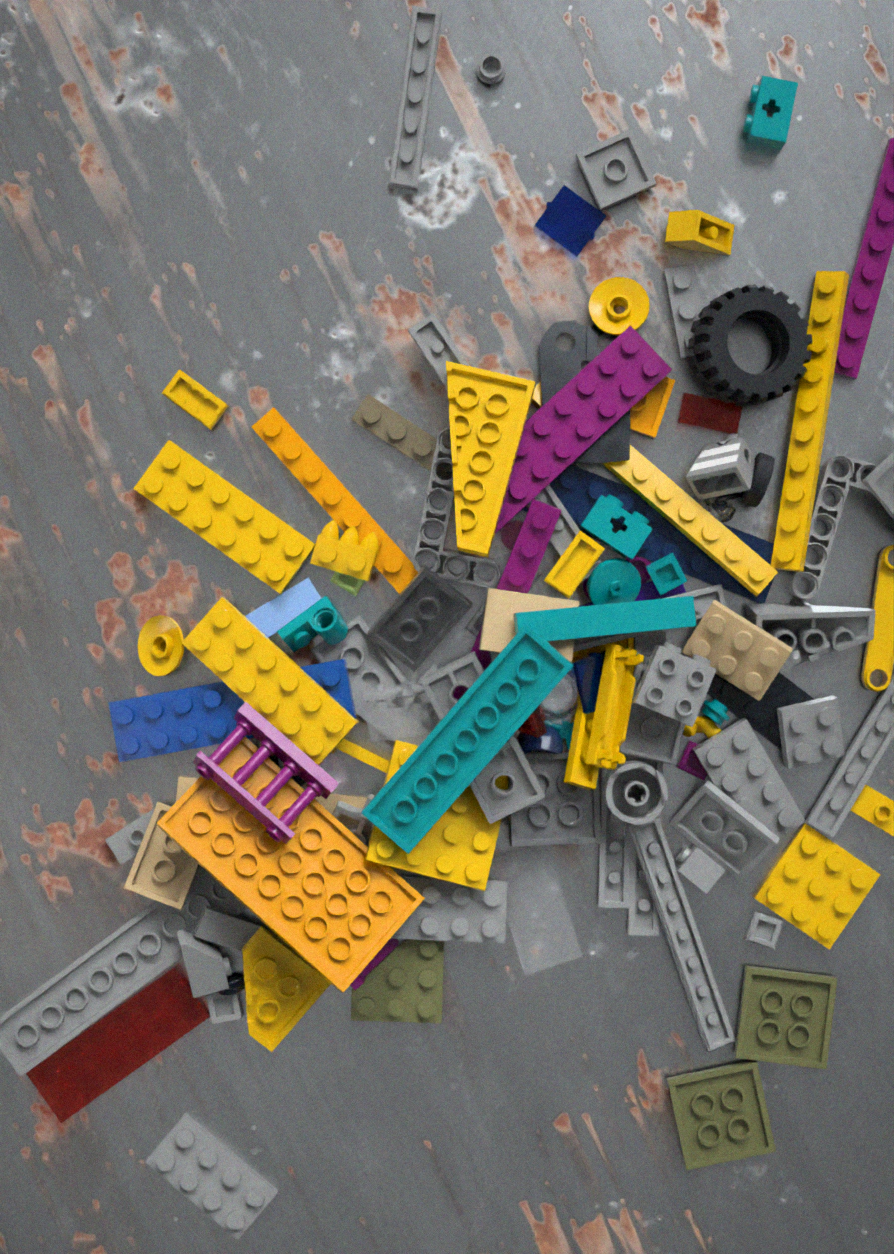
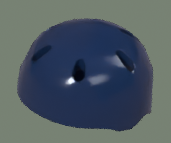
[517,725,563,754]

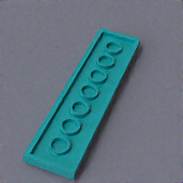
[361,624,574,854]

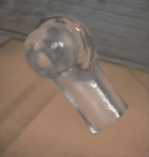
[693,496,736,523]

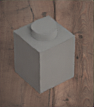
[675,844,726,894]

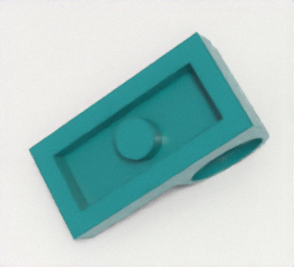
[277,595,348,652]

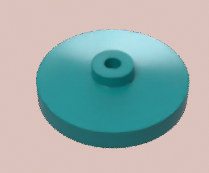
[587,558,641,605]

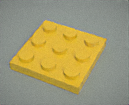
[752,823,881,950]

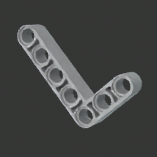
[413,427,500,587]
[787,455,878,600]

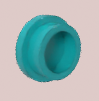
[701,699,730,726]

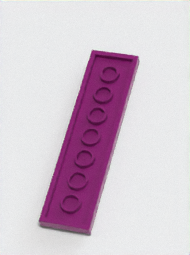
[452,325,672,534]

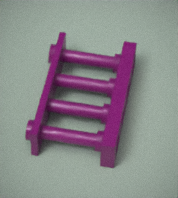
[193,702,339,844]

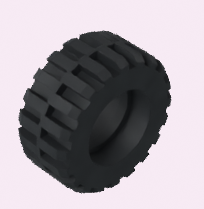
[688,284,812,406]

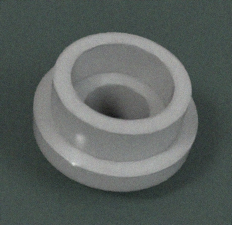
[476,53,506,84]

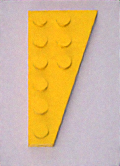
[446,361,536,558]

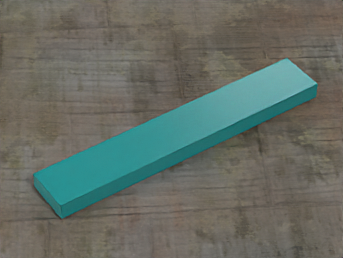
[513,596,696,641]

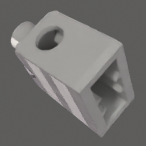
[685,433,755,500]

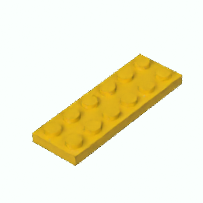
[133,440,315,594]
[181,597,359,765]

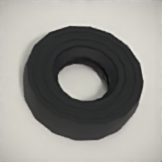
[741,452,775,508]

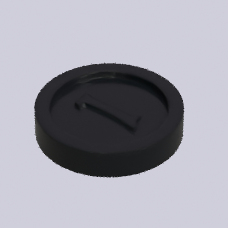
[218,972,244,995]

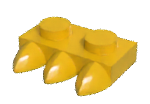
[310,520,378,581]

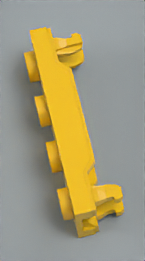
[585,643,644,770]

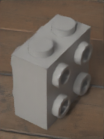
[632,642,717,727]

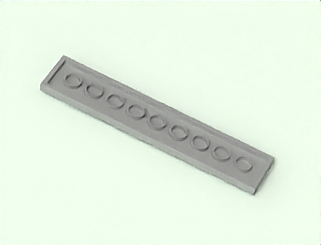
[0,867,248,1077]

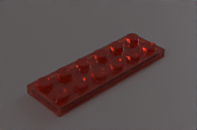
[26,965,210,1123]

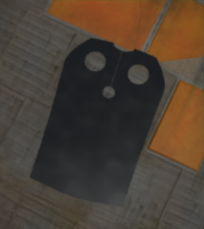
[539,320,630,464]

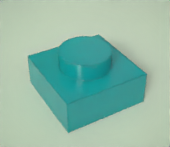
[646,553,688,595]

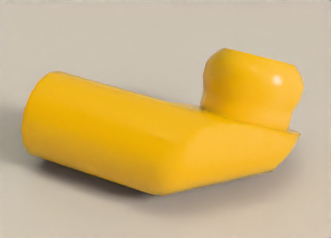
[683,716,721,739]

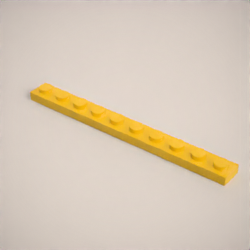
[771,271,849,572]
[531,381,778,597]

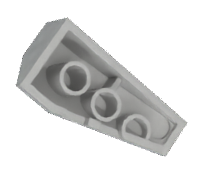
[745,603,876,672]

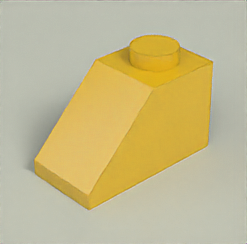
[665,210,735,255]

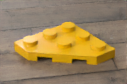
[242,926,331,1052]

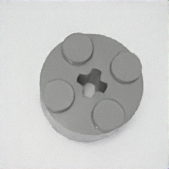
[603,760,668,825]

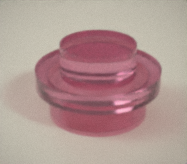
[501,520,523,550]

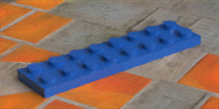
[108,659,357,762]

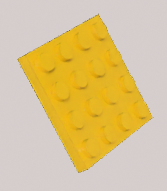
[365,740,508,891]

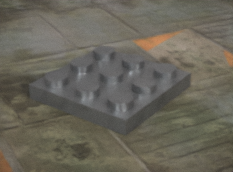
[508,753,601,846]

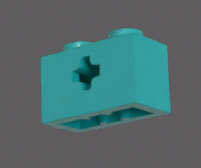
[743,75,798,150]
[579,494,653,561]

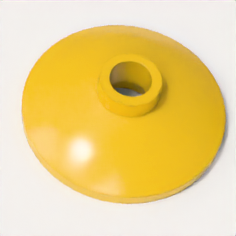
[589,277,650,335]
[138,615,184,676]

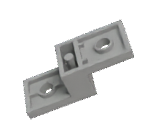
[420,651,546,824]

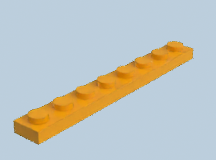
[252,407,418,594]

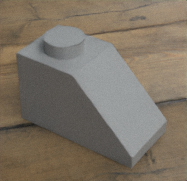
[177,930,232,998]

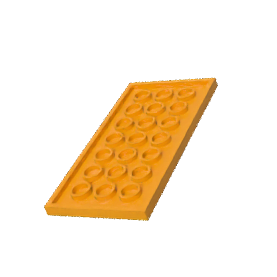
[156,737,425,993]

